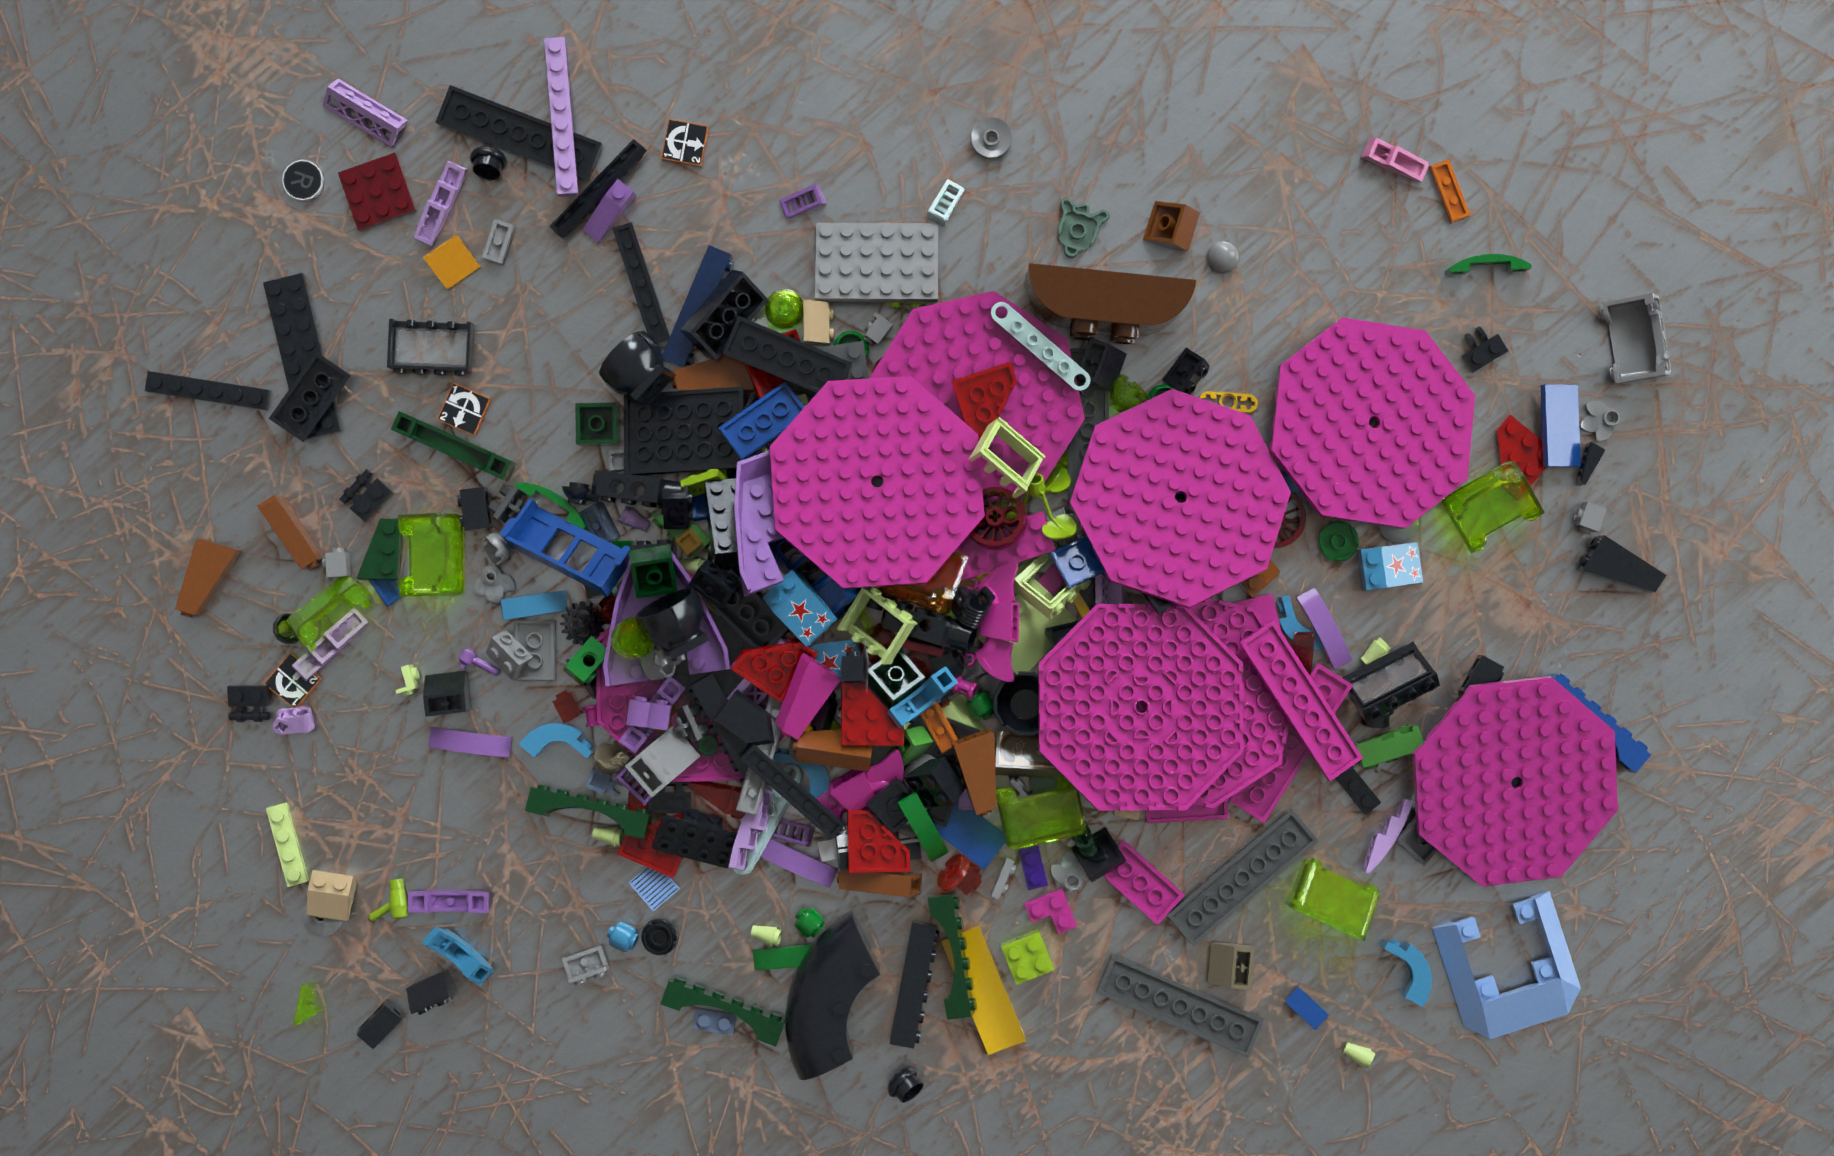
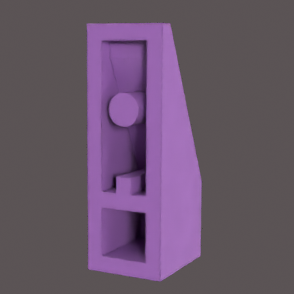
[583,179,636,243]

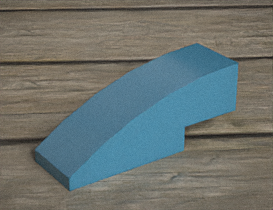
[500,590,568,620]

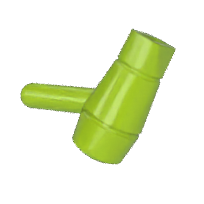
[369,878,408,921]

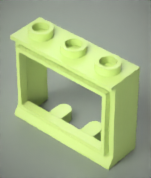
[969,417,1046,498]
[1013,542,1091,620]
[837,587,917,664]

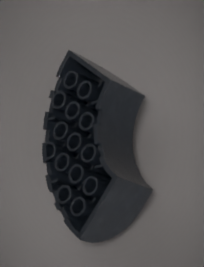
[785,911,880,1080]

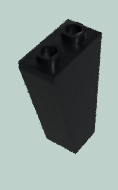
[1577,535,1667,593]

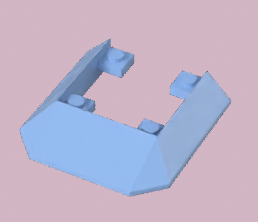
[1432,891,1581,1039]

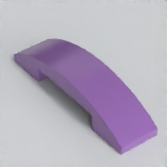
[1296,588,1353,670]
[619,677,686,753]
[428,727,513,758]
[761,838,838,888]
[408,890,489,913]

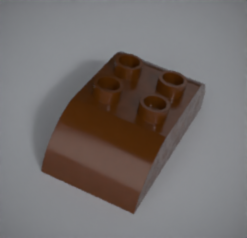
[1025,263,1196,345]

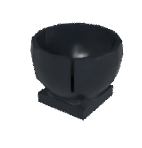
[599,331,676,405]
[636,588,709,660]
[993,671,1039,737]

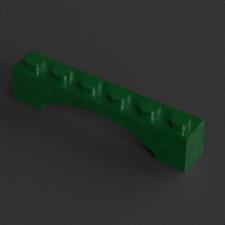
[390,411,515,481]
[525,785,653,840]
[928,891,977,1020]
[660,977,785,1047]

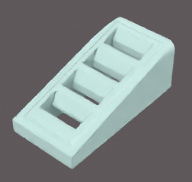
[927,179,965,226]

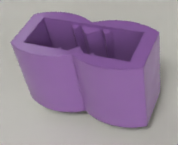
[626,696,672,730]

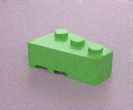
[1354,724,1424,770]

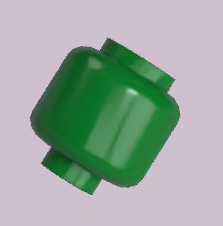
[965,689,993,721]
[794,907,825,938]

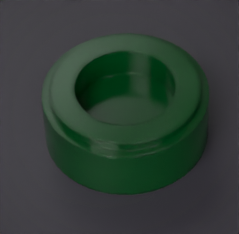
[697,735,718,756]

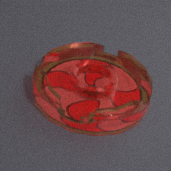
[937,853,970,891]

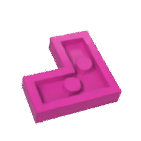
[1024,888,1077,934]

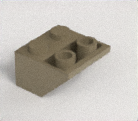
[1207,942,1255,990]

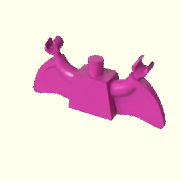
[963,562,1020,682]
[816,749,910,821]

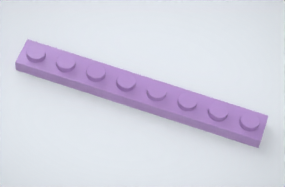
[544,37,579,197]

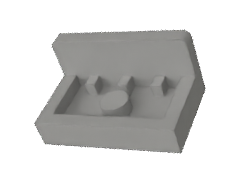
[486,630,533,680]
[562,944,609,985]

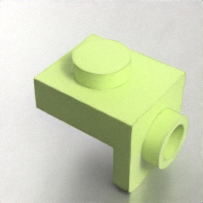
[395,664,420,697]

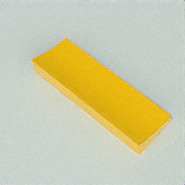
[941,925,1027,1055]

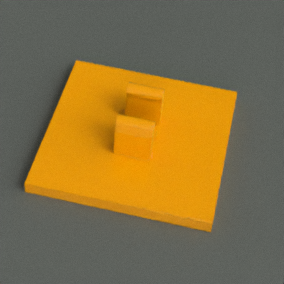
[423,234,480,290]

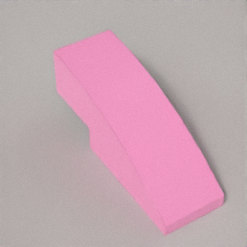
[1361,137,1430,182]

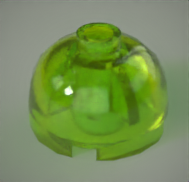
[764,288,804,330]
[1110,374,1150,412]
[611,617,654,660]

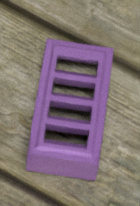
[779,184,826,219]
[615,767,652,805]
[772,818,815,847]

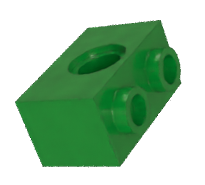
[563,636,606,686]

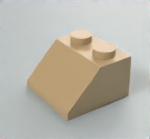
[803,300,834,346]
[306,870,357,922]

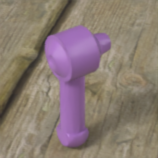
[458,649,500,676]

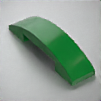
[1445,254,1532,275]
[514,483,588,530]
[898,792,949,862]
[753,943,813,970]

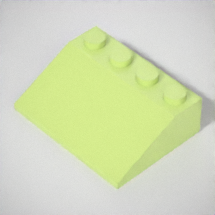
[977,577,1077,675]

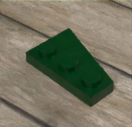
[356,518,402,580]

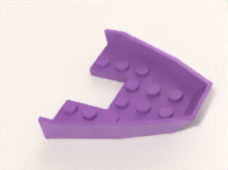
[734,451,784,597]
[603,552,731,686]

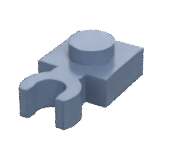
[585,767,623,796]

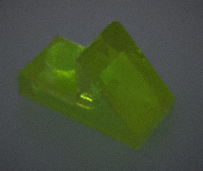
[293,982,326,1026]

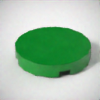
[1317,521,1359,562]

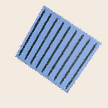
[629,867,680,912]

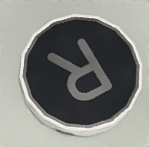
[282,160,324,201]

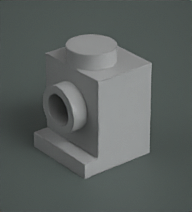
[863,312,893,346]

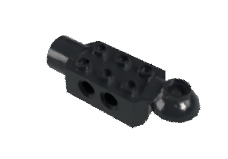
[562,470,683,508]
[866,587,978,653]

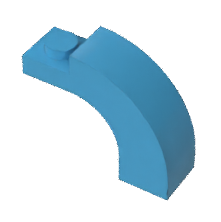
[1277,595,1324,649]
[887,666,958,729]
[519,723,595,759]
[773,748,831,798]
[422,926,493,986]
[1380,939,1432,1007]

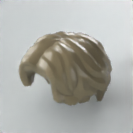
[593,741,632,774]

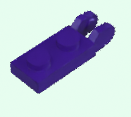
[1016,830,1048,890]

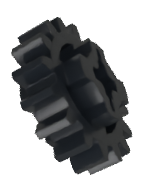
[560,601,605,646]

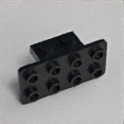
[652,808,737,868]

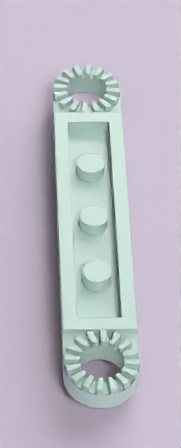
[991,302,1090,391]
[733,764,803,875]

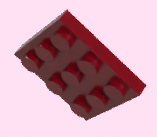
[338,152,417,231]

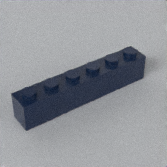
[662,245,734,368]

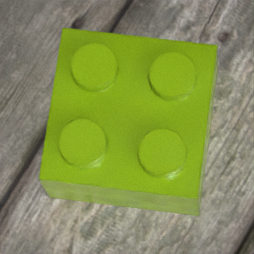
[1000,929,1055,985]

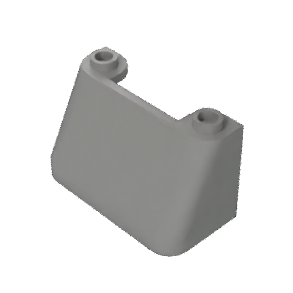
[1600,293,1671,384]

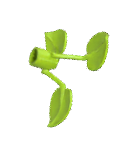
[985,464,1077,540]

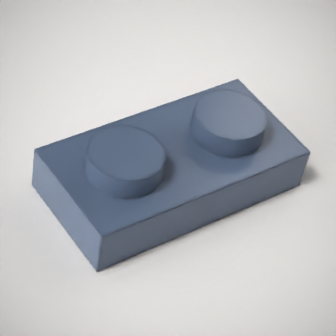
[693,1007,736,1035]

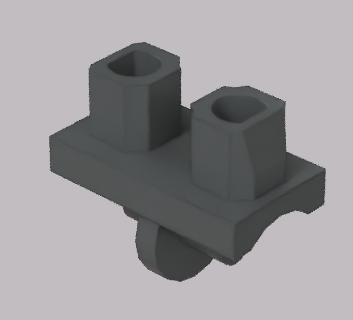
[488,484,525,523]
[672,704,709,743]

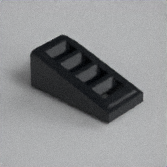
[1576,442,1605,486]

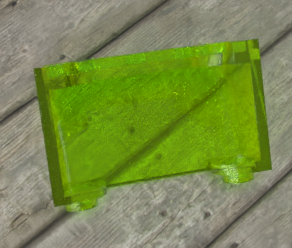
[1442,461,1545,554]
[398,513,464,597]
[286,576,374,654]
[996,775,1086,850]
[1285,858,1381,942]

